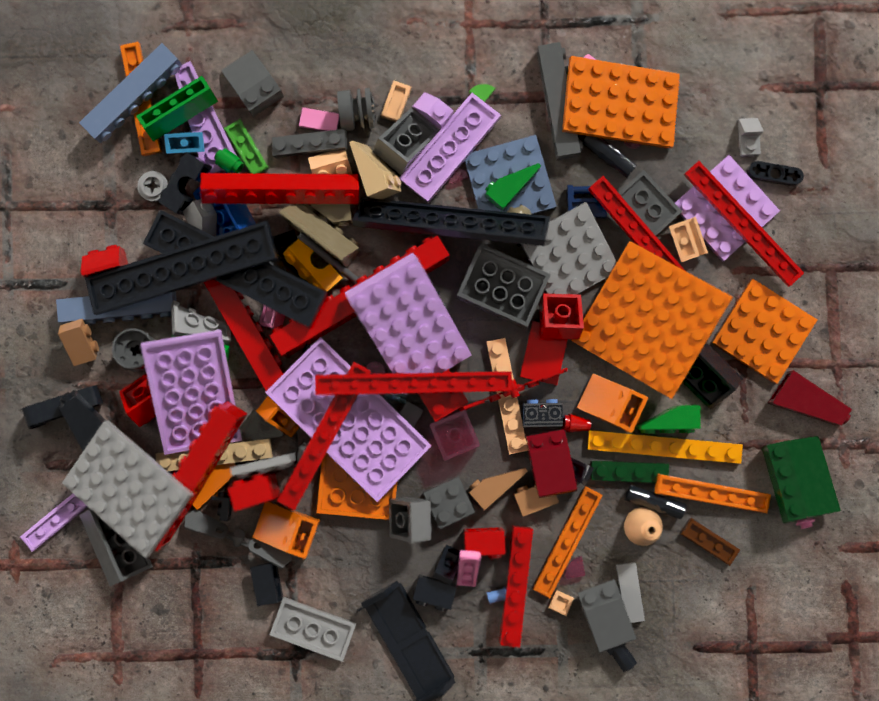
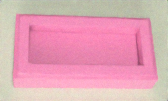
[299,107,340,131]

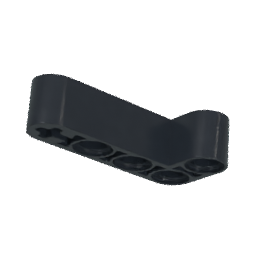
[22,385,103,430]

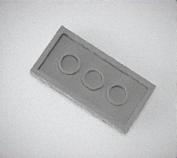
[270,597,357,662]

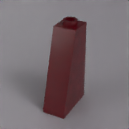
[767,370,852,425]

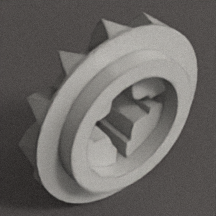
[137,171,168,202]

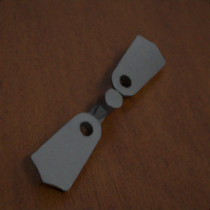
[184,509,292,569]

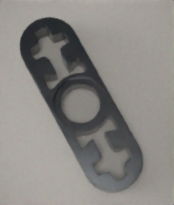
[747,161,804,186]

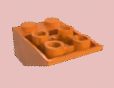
[577,374,649,433]
[252,501,320,559]

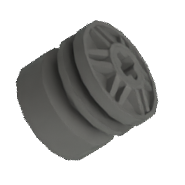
[337,88,376,131]
[112,328,155,372]

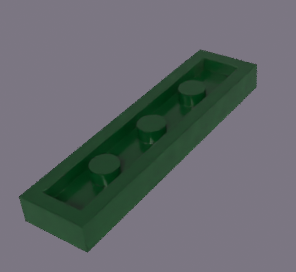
[591,461,669,483]

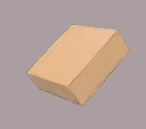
[548,590,574,616]

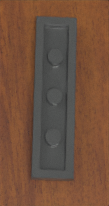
[272,129,347,158]

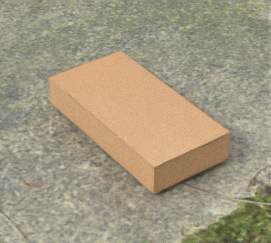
[381,81,411,122]

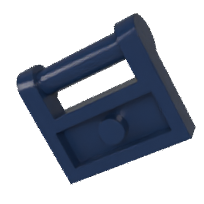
[567,185,607,218]

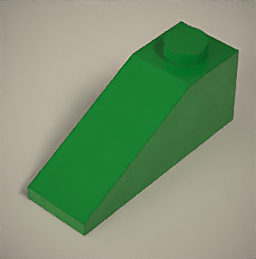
[485,163,541,212]

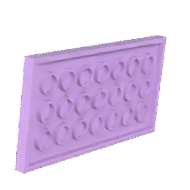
[265,337,432,502]

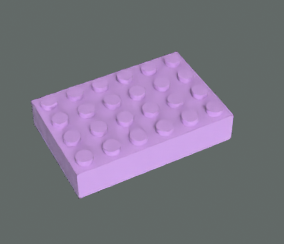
[345,253,472,395]

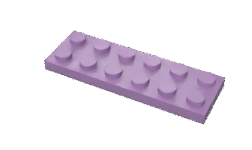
[400,93,501,203]

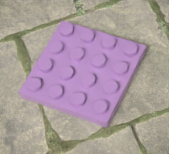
[675,155,780,262]

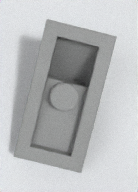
[738,118,763,157]

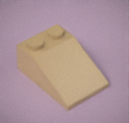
[349,141,402,199]

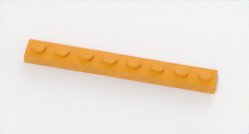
[587,430,743,464]

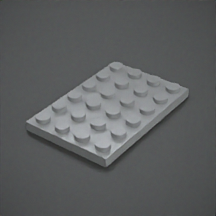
[62,421,193,558]

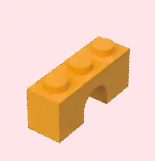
[283,239,342,292]

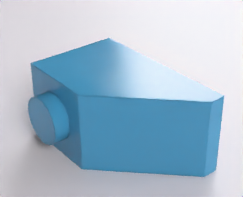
[164,132,205,154]

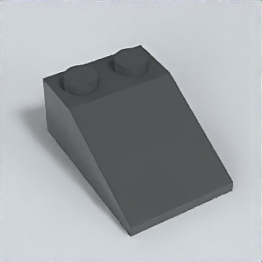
[221,50,284,117]
[372,108,440,175]
[578,580,636,653]

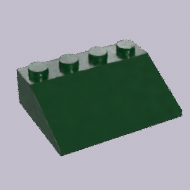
[762,436,841,524]

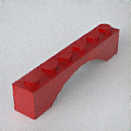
[499,525,533,648]

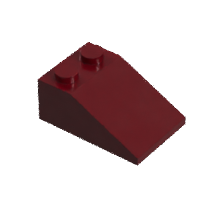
[526,429,577,498]

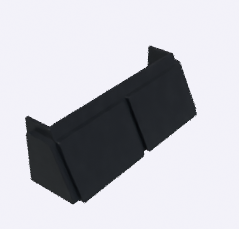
[356,581,455,701]

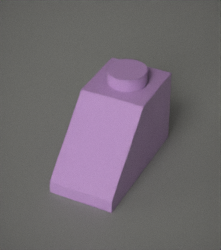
[412,92,453,130]

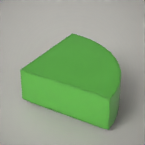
[469,84,495,102]

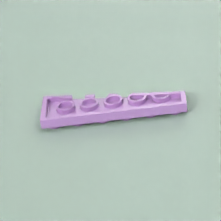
[175,61,236,173]

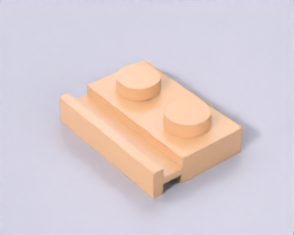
[669,217,708,262]

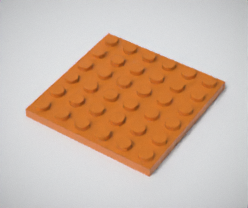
[571,241,733,399]

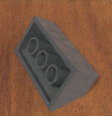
[79,509,153,586]

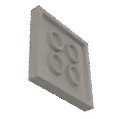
[230,452,297,478]

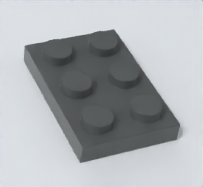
[619,170,683,236]

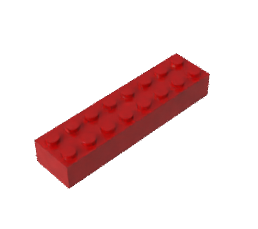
[154,401,248,551]

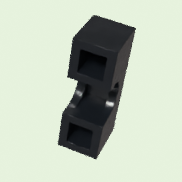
[158,152,212,215]

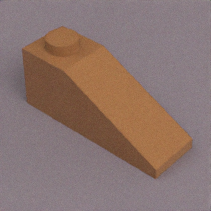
[469,468,528,510]

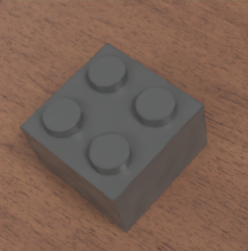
[423,476,475,529]
[389,497,432,543]

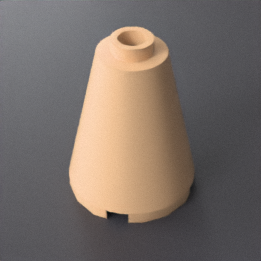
[624,507,663,546]

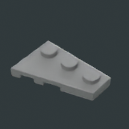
[171,300,231,345]

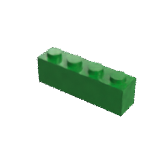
[136,76,218,142]

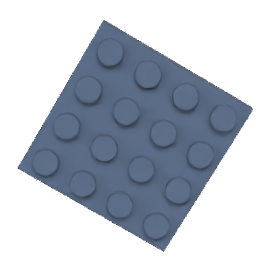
[464,135,557,215]

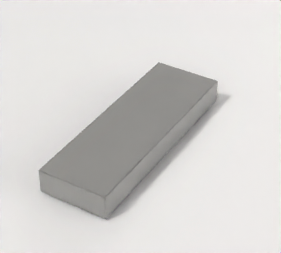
[616,562,645,623]

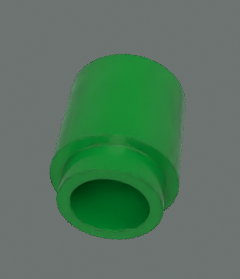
[214,148,244,173]

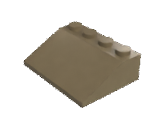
[279,204,360,268]

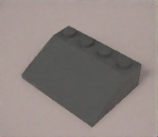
[456,243,551,330]

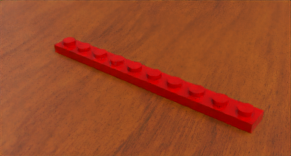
[315,371,512,395]

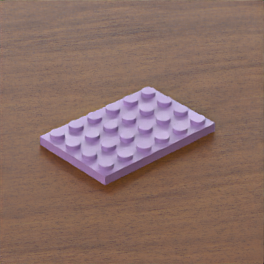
[141,330,242,455]

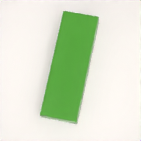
[224,119,269,173]

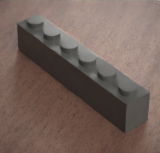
[537,42,583,161]

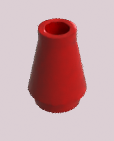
[561,414,591,433]

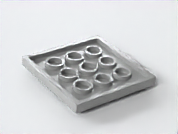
[521,202,617,294]

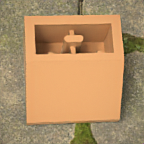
[308,150,352,174]

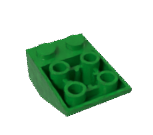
[635,405,701,433]

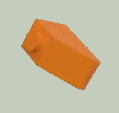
[256,396,300,438]

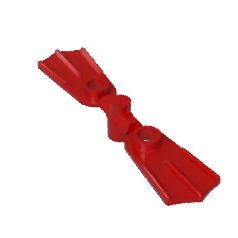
[459,368,568,411]

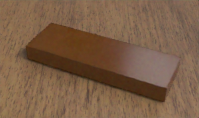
[680,518,740,566]

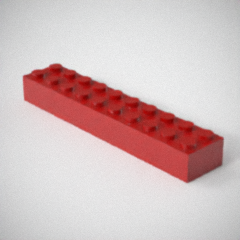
[269,235,450,358]

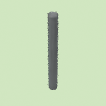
[297,232,359,284]

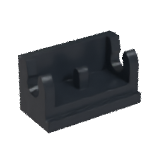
[250,563,283,606]

